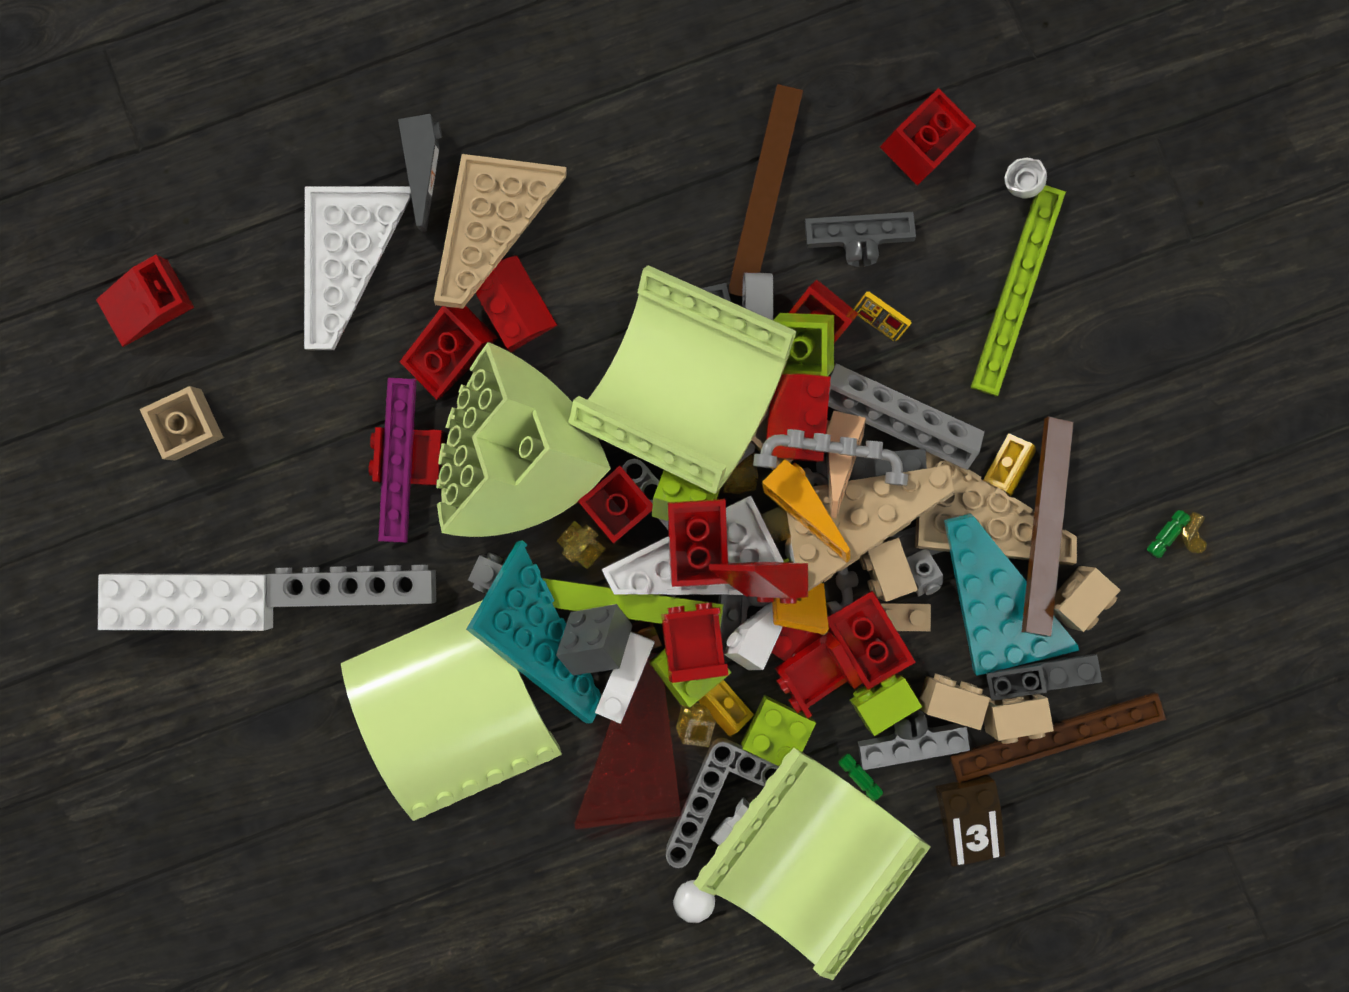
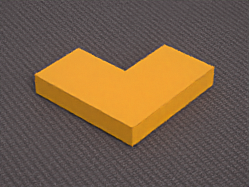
[772,583,829,634]

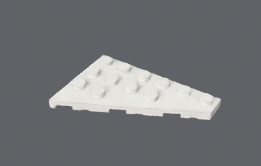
[304,187,411,350]
[602,496,784,595]

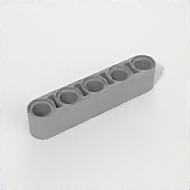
[742,273,773,320]

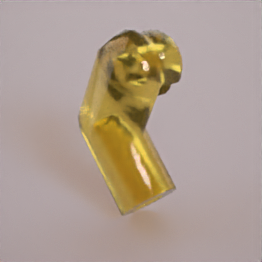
[1181,512,1207,553]

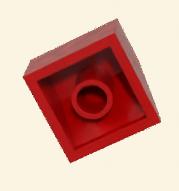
[578,466,653,543]

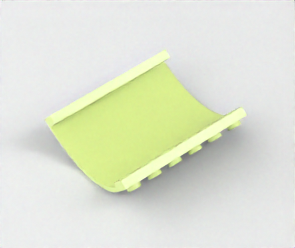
[568,265,797,494]
[341,600,562,821]
[693,747,931,980]

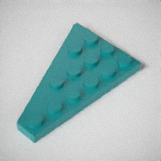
[944,514,1079,676]
[466,540,602,724]

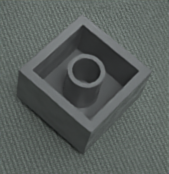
[556,604,632,675]

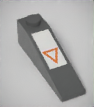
[398,114,442,232]

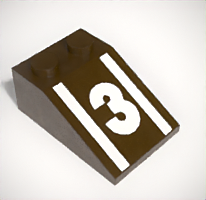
[935,775,1005,867]

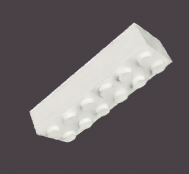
[98,573,273,631]

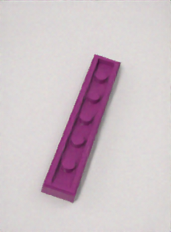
[378,378,417,542]

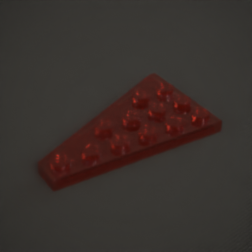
[575,652,681,829]

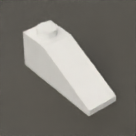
[724,602,783,670]
[595,631,655,724]

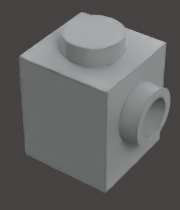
[906,549,943,596]
[468,552,504,594]

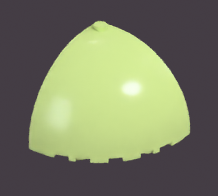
[436,342,611,537]

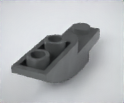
[986,654,1102,701]

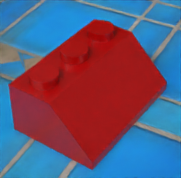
[475,255,557,352]
[766,374,831,462]

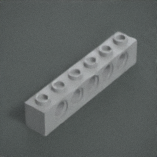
[828,364,984,470]
[266,565,436,607]

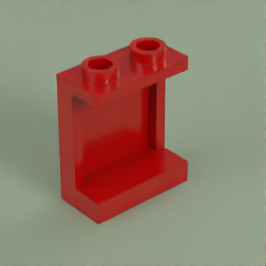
[369,427,445,485]
[661,602,729,683]
[775,632,863,719]

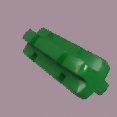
[1147,510,1191,558]
[839,754,883,801]

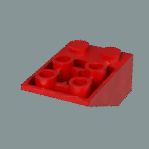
[96,255,194,347]

